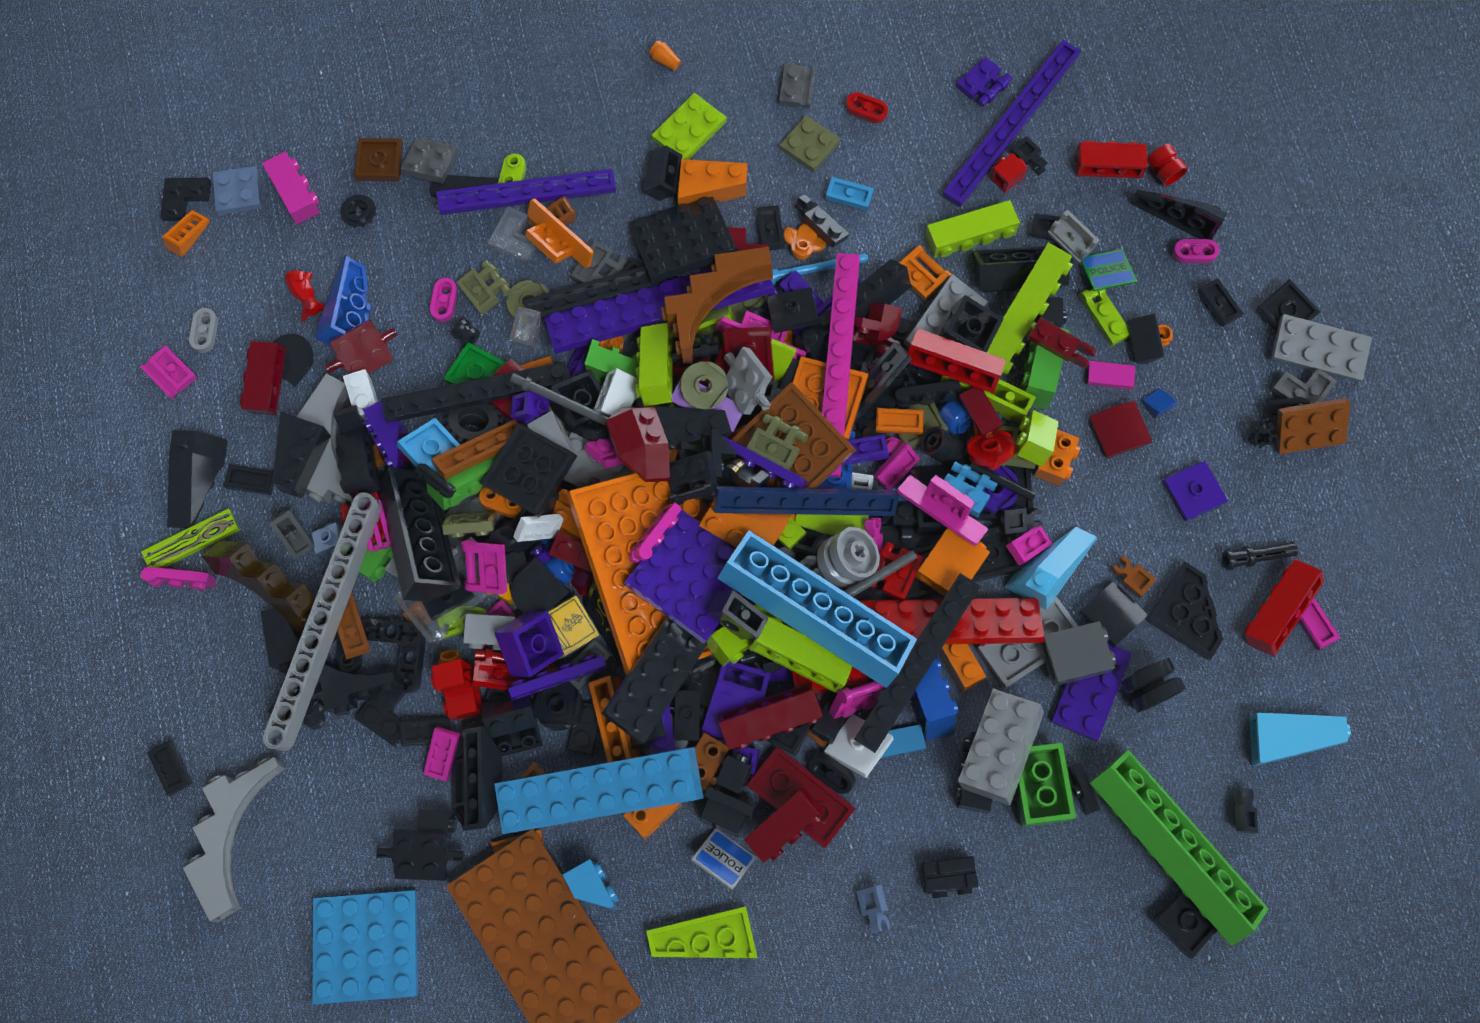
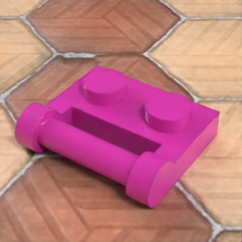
[461,540,507,594]
[829,680,886,719]

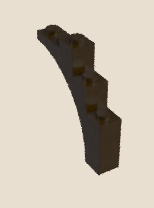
[201,541,337,649]

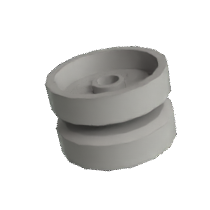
[817,527,880,588]

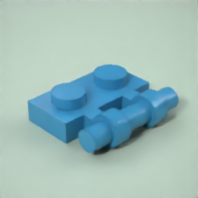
[944,462,998,518]

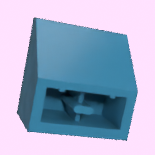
[563,859,619,911]

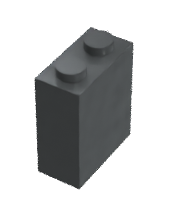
[1040,621,1116,686]

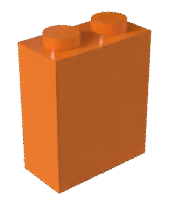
[915,528,990,597]

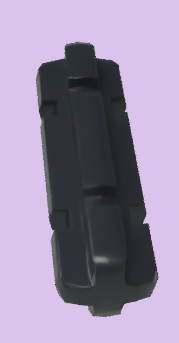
[415,463,456,498]

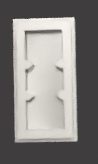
[513,514,564,542]

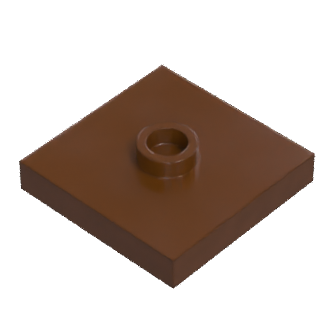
[354,138,403,181]

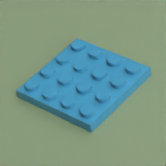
[312,890,418,1005]

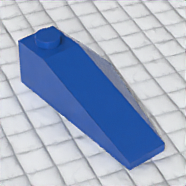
[315,255,371,347]

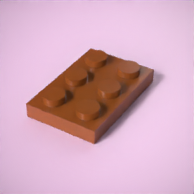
[1276,398,1350,454]

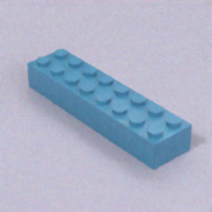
[717,530,917,688]
[495,747,703,834]

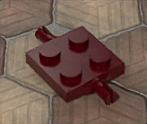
[325,319,398,374]

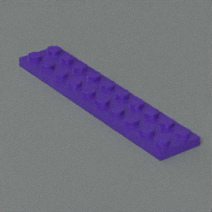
[544,268,774,354]

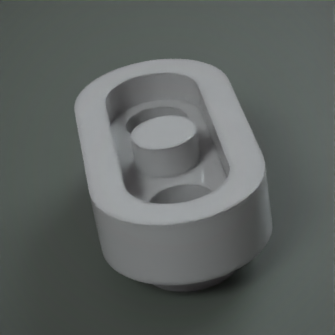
[189,308,218,353]

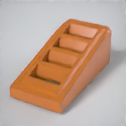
[162,210,210,257]

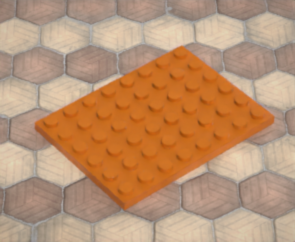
[566,473,745,675]

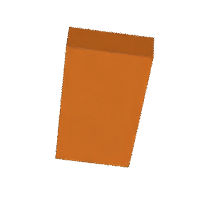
[876,408,924,435]

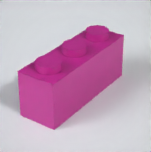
[262,151,320,225]

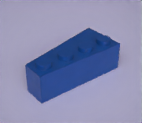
[912,657,959,741]

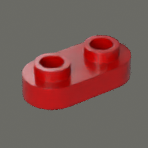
[846,92,888,123]

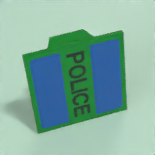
[1081,249,1138,291]

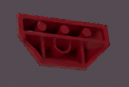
[606,406,670,482]

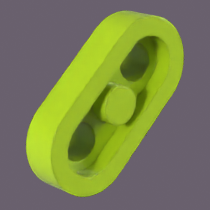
[498,154,526,184]

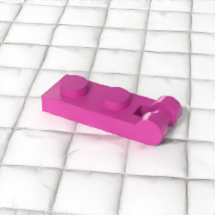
[629,503,682,564]
[141,567,216,591]

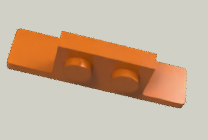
[525,198,594,269]

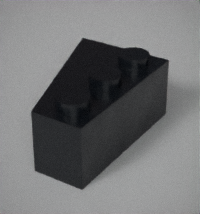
[272,412,331,499]

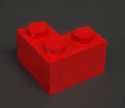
[430,659,482,721]

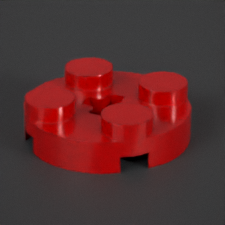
[967,430,1016,470]

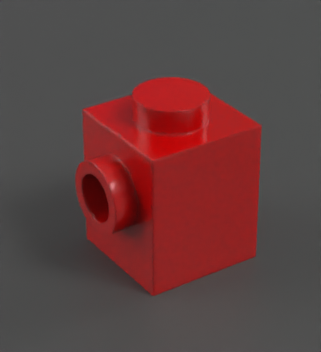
[990,153,1028,193]

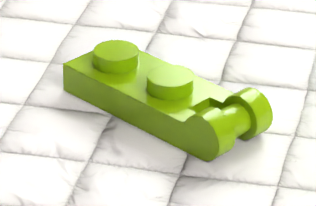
[1079,289,1131,347]

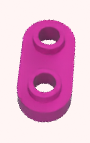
[1173,239,1220,263]
[430,278,458,322]

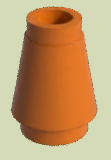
[649,40,681,71]

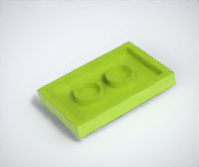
[651,92,727,160]

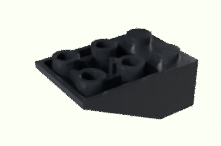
[910,466,958,535]

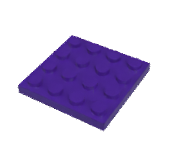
[623,510,740,643]

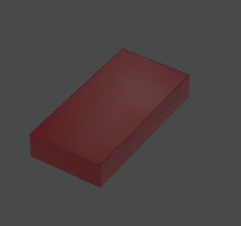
[959,387,1003,437]

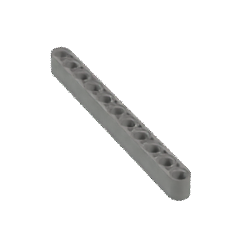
[263,493,381,751]

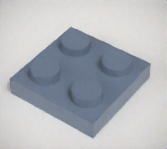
[213,166,262,215]

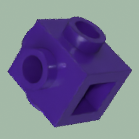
[511,391,549,427]

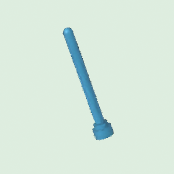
[771,254,868,285]

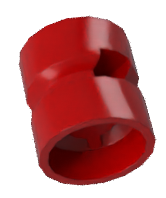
[1147,144,1188,186]

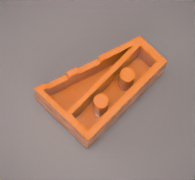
[678,159,747,205]
[699,501,791,548]

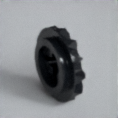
[340,195,376,228]

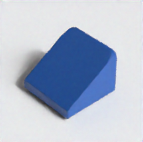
[1141,388,1177,419]

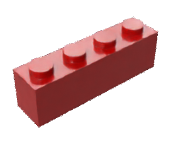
[908,329,1006,393]
[1245,559,1324,657]

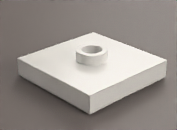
[824,714,894,778]

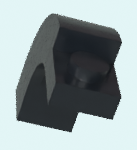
[488,491,560,554]

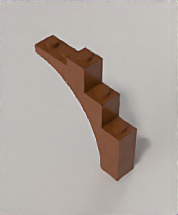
[661,247,773,364]

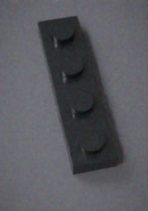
[853,342,912,427]

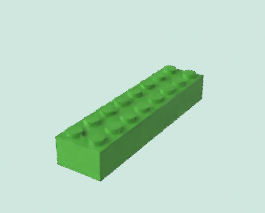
[1090,750,1269,946]

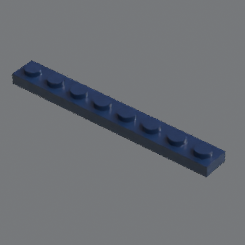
[712,486,899,516]

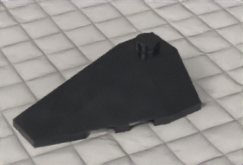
[1130,189,1227,240]
[167,430,228,528]

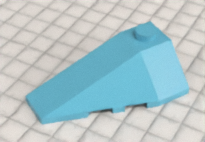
[1005,527,1097,610]

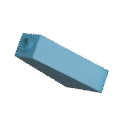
[1249,713,1351,766]

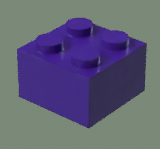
[494,611,564,677]

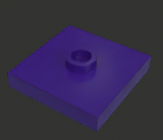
[1162,461,1228,522]

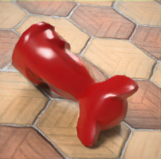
[285,270,324,322]

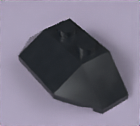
[451,726,502,831]

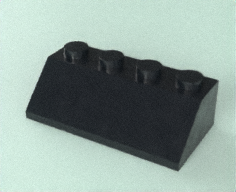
[972,246,1071,293]

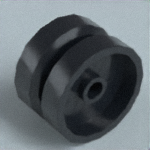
[1121,658,1187,713]

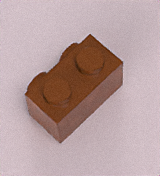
[695,733,730,793]

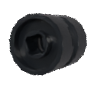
[920,426,965,466]

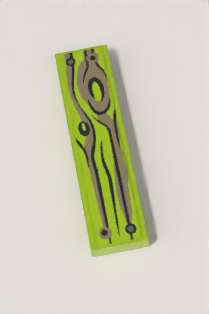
[141,508,240,568]

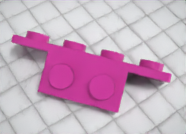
[715,311,806,361]
[897,475,988,546]

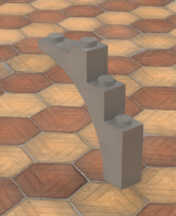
[297,373,353,506]
[183,757,285,922]

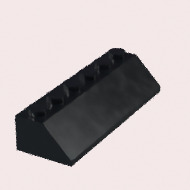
[379,467,461,602]

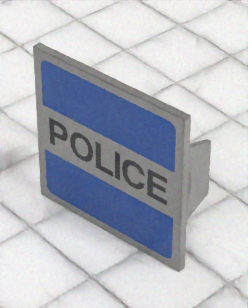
[691,828,756,890]

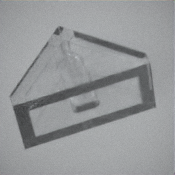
[509,307,541,351]

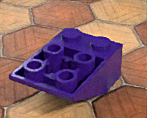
[363,397,408,469]
[700,662,771,747]

